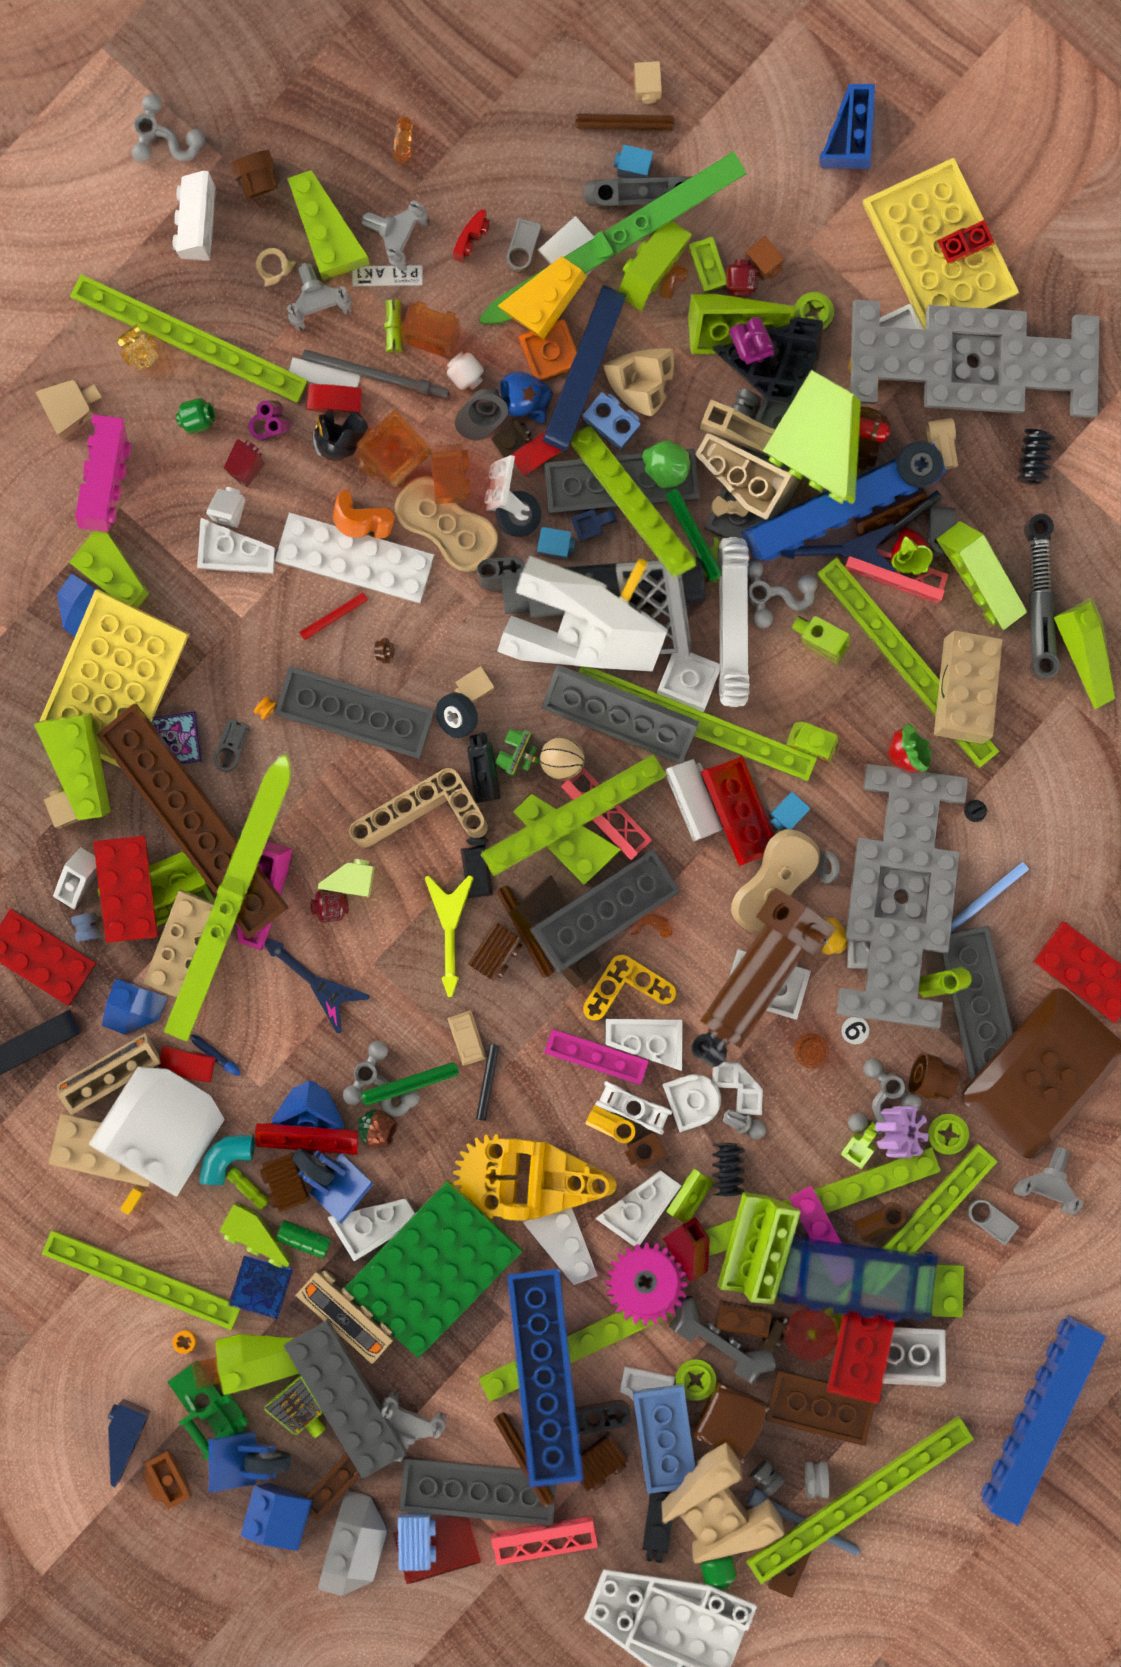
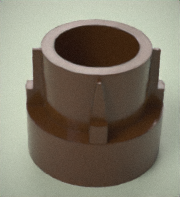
[229,150,277,199]
[909,1052,959,1100]

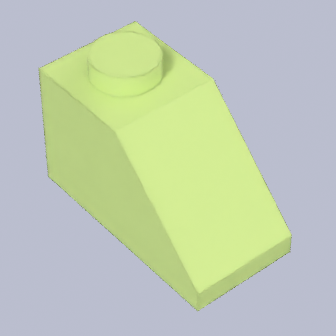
[318,859,375,897]

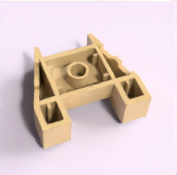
[662,1443,785,1563]

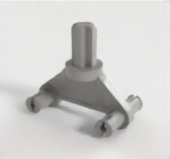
[362,201,430,271]
[287,263,352,331]
[1013,1147,1083,1215]
[382,1391,446,1462]

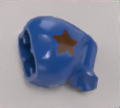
[500,371,553,423]

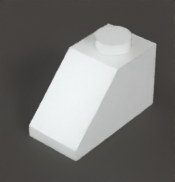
[206,487,246,528]
[53,847,97,909]

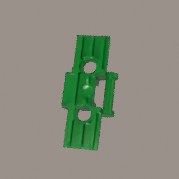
[167,1360,249,1460]

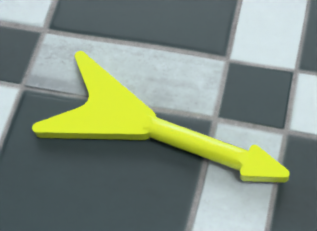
[425,876,474,997]

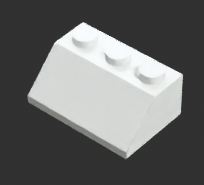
[173,171,216,261]
[665,759,723,842]
[883,1327,946,1386]

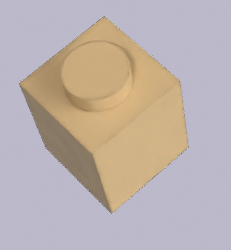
[634,61,662,104]
[454,666,495,703]
[43,788,81,829]

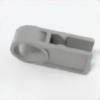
[507,218,541,273]
[967,1199,1020,1245]

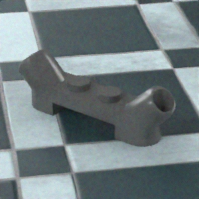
[584,176,693,206]
[669,1296,776,1384]

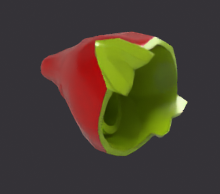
[891,527,933,575]

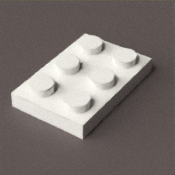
[729,949,811,1020]

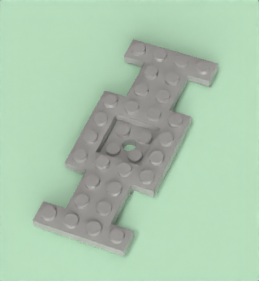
[850,300,1100,418]
[836,764,968,1029]

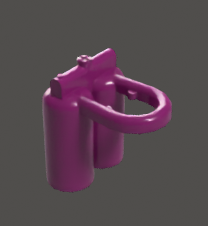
[729,317,774,365]
[248,400,291,440]

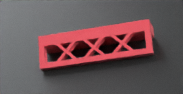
[844,548,949,604]
[561,767,652,861]
[491,1515,598,1565]

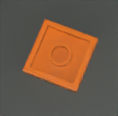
[518,318,577,382]

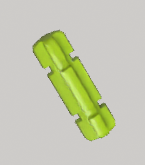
[226,1167,270,1210]

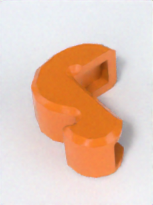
[333,489,395,539]

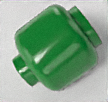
[176,398,216,434]
[701,1555,736,1590]

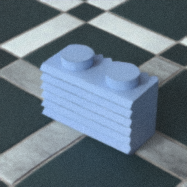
[398,1513,436,1571]

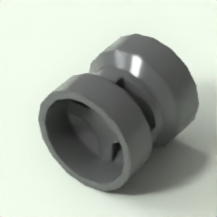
[731,388,761,419]
[749,1459,785,1496]

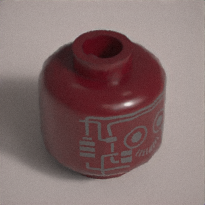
[725,259,759,296]
[310,890,349,923]

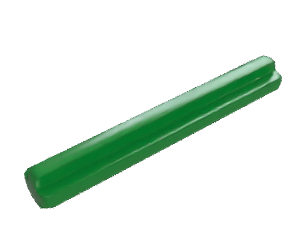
[666,489,722,580]
[361,1062,459,1106]

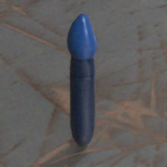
[190,1035,240,1076]

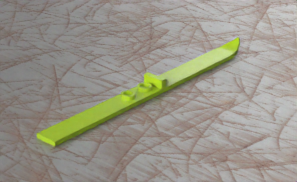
[164,754,291,1042]

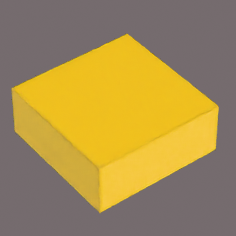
[120,1185,146,1215]

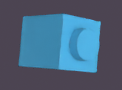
[614,145,653,179]
[537,527,575,561]
[769,792,810,831]

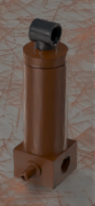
[691,888,836,1067]

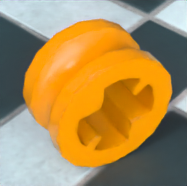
[253,695,277,721]
[172,1330,197,1354]

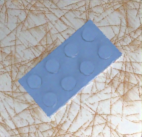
[633,1384,695,1494]

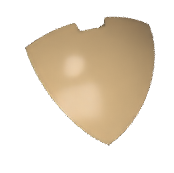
[603,348,674,416]

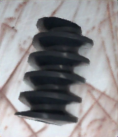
[1017,429,1056,485]
[712,1143,745,1197]

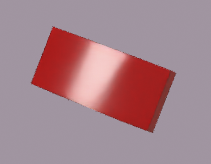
[453,209,490,262]
[937,220,995,264]
[306,384,362,414]
[511,431,569,477]
[158,1045,216,1083]

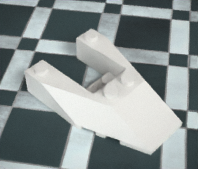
[497,556,668,671]

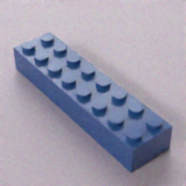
[741,444,947,562]
[507,1269,584,1487]
[981,1315,1107,1526]

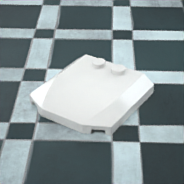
[89,1066,225,1197]

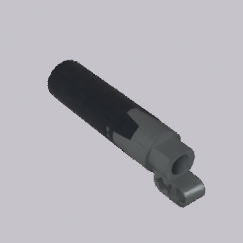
[477,556,705,618]

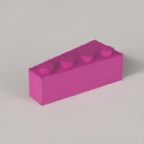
[75,414,132,532]

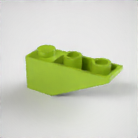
[219,1202,292,1268]

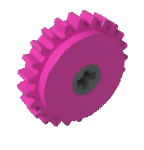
[605,1242,687,1326]

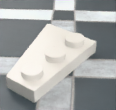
[197,518,276,574]
[606,1019,682,1071]
[596,1170,681,1247]
[327,1198,416,1261]
[523,1208,598,1285]

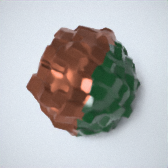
[358,1109,397,1149]

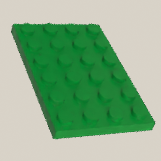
[344,1179,523,1359]

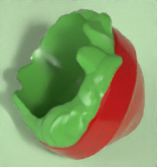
[887,724,932,773]

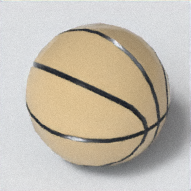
[540,736,585,781]

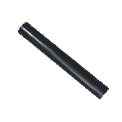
[881,490,943,544]
[476,1044,499,1121]

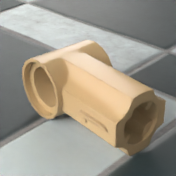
[926,418,958,470]

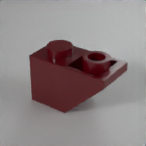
[224,439,265,487]
[662,1217,710,1282]

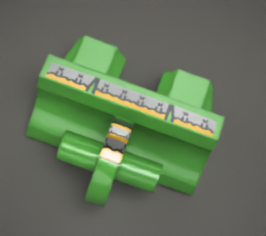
[495,729,540,777]

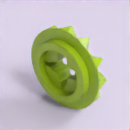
[795,292,834,331]
[928,1114,969,1155]
[675,1359,716,1401]

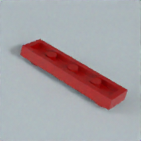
[255,1123,358,1155]

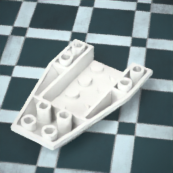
[584,1569,757,1667]

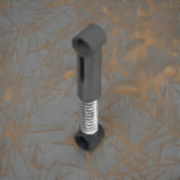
[1024,514,1060,680]

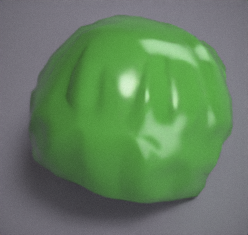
[642,440,691,489]

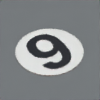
[842,1017,869,1044]

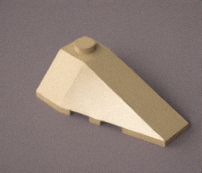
[695,432,800,521]

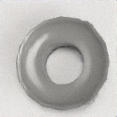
[816,850,840,883]

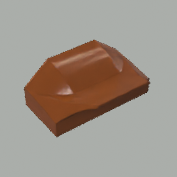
[142,1449,192,1509]

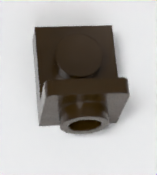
[491,419,531,458]
[760,1316,799,1353]

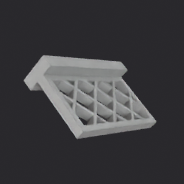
[616,561,691,657]

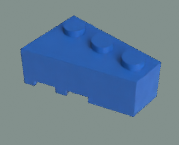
[819,84,876,169]

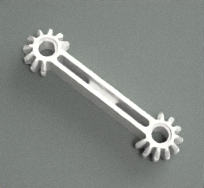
[718,537,750,707]

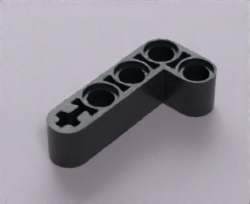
[576,1400,630,1435]

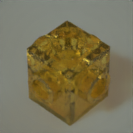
[116,324,159,371]

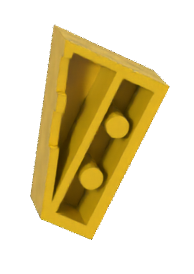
[498,256,587,340]

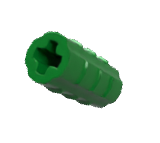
[276,1220,332,1259]

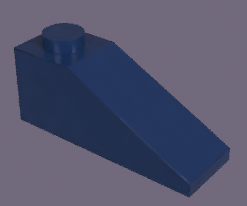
[108,1399,151,1487]

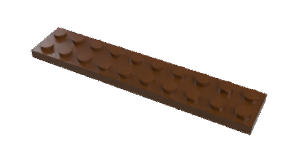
[96,703,289,939]

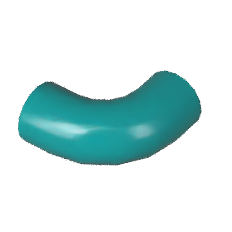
[199,1134,255,1185]

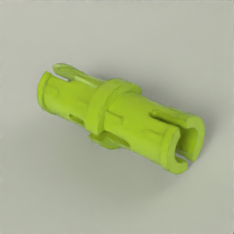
[384,299,404,353]

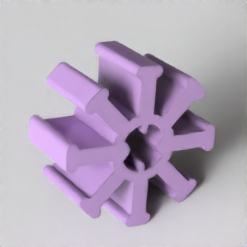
[875,1106,928,1158]

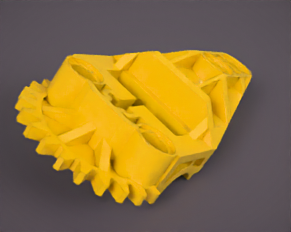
[453,1134,617,1220]

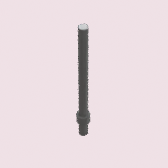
[302,350,450,399]

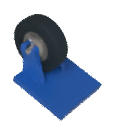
[292,1147,374,1224]
[209,1432,291,1492]

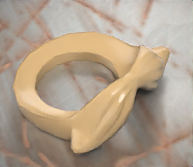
[256,248,296,286]

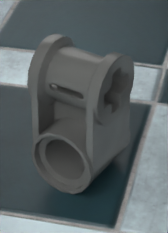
[927,506,956,557]

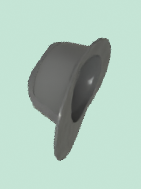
[455,388,508,440]

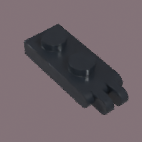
[467,732,501,803]
[642,1492,673,1563]

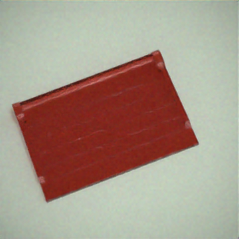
[393,1516,481,1585]

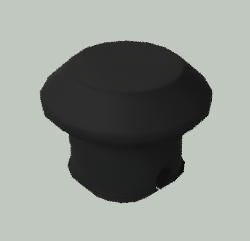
[964,800,987,822]
[466,827,489,846]

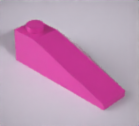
[236,841,292,950]

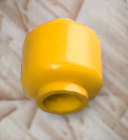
[821,917,848,955]

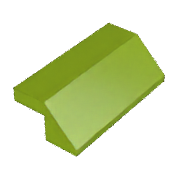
[97,852,215,926]
[717,1192,800,1305]

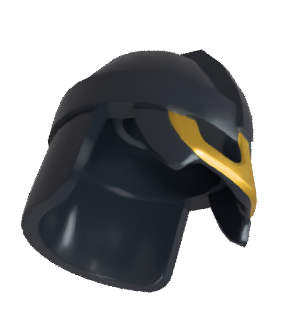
[313,409,368,461]

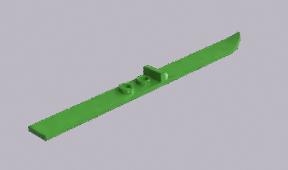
[479,151,747,325]

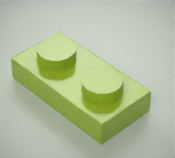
[688,236,726,294]
[666,1169,714,1223]

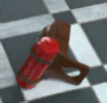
[857,407,891,470]

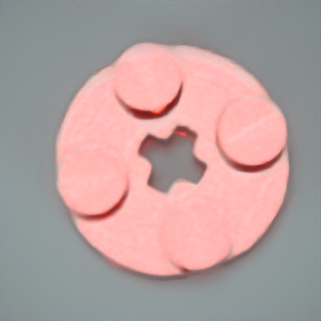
[785,1308,838,1362]

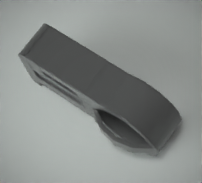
[213,719,250,773]

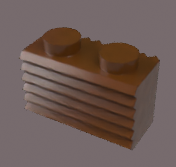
[468,922,523,981]
[260,1152,310,1212]
[715,1300,772,1338]
[579,1432,628,1492]

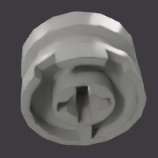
[805,1461,829,1499]

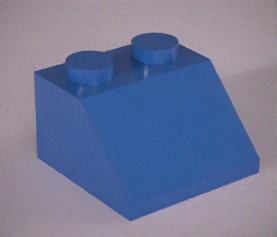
[241,1483,312,1551]

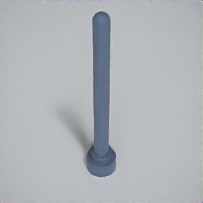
[746,1486,860,1555]

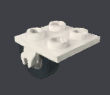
[484,455,541,537]

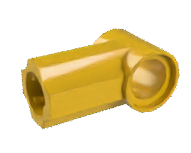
[585,1104,636,1143]

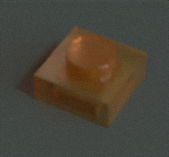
[192,1357,221,1389]

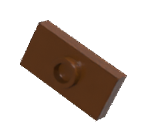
[768,1550,812,1598]

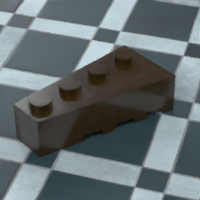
[508,875,602,988]

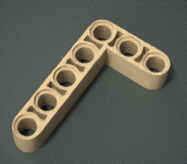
[349,768,488,848]

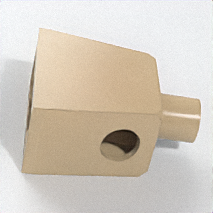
[35,380,102,440]

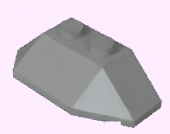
[318,1489,388,1596]

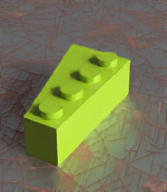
[287,170,370,281]
[936,521,1027,630]
[34,713,111,820]
[513,794,621,885]

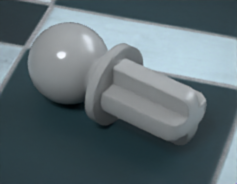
[723,1109,766,1140]

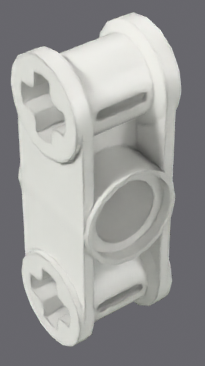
[595,1081,673,1135]

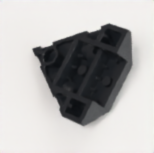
[712,317,823,406]

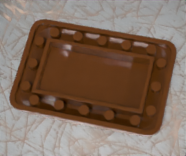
[962,988,1121,1159]

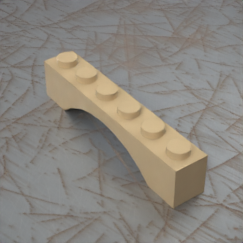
[700,400,775,457]

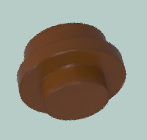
[374,638,394,663]

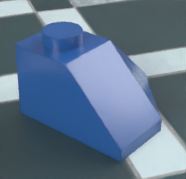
[57,573,96,636]
[102,978,168,1035]
[271,1080,344,1130]

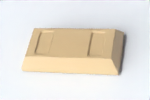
[447,1010,487,1066]

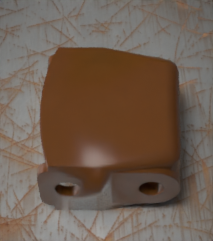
[693,1382,770,1463]

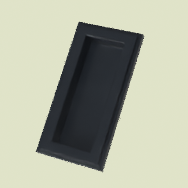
[461,845,493,899]

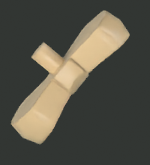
[711,496,749,518]

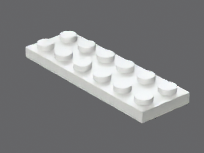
[275,513,435,604]

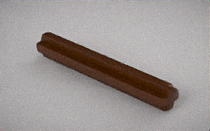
[575,113,674,131]
[497,885,554,978]
[494,1412,555,1507]

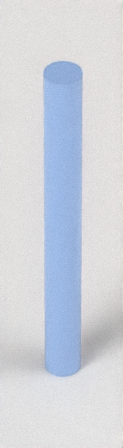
[950,862,1029,934]

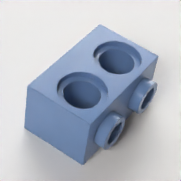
[582,392,641,452]

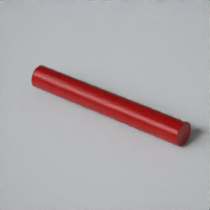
[299,592,368,641]

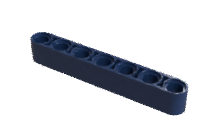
[542,285,627,452]

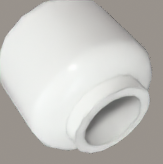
[447,352,484,390]

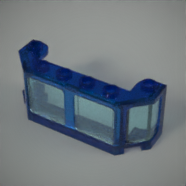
[777,1234,939,1321]

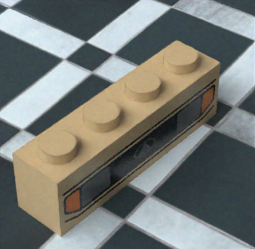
[57,1033,160,1115]
[296,1269,394,1364]

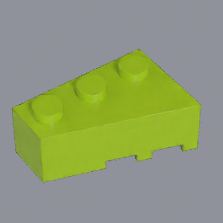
[618,221,692,311]
[69,530,149,608]

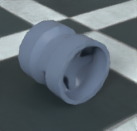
[71,912,101,942]

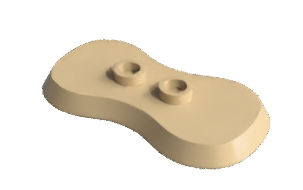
[394,476,499,572]
[731,829,821,934]

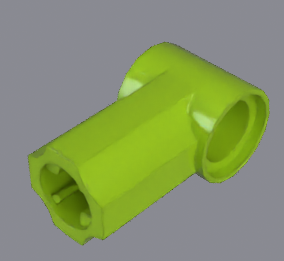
[918,967,972,998]

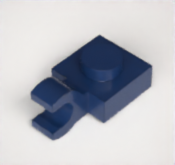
[571,509,617,543]

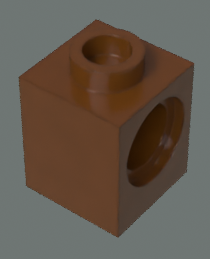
[625,1131,666,1169]

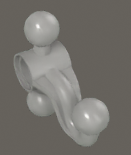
[132,94,206,163]
[747,559,817,628]
[343,1040,420,1117]
[848,1058,921,1137]

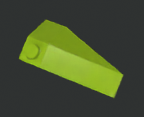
[688,294,796,354]
[1054,597,1115,709]
[215,1333,299,1395]

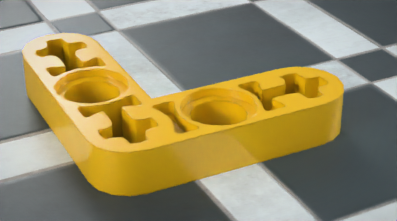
[583,955,676,1020]

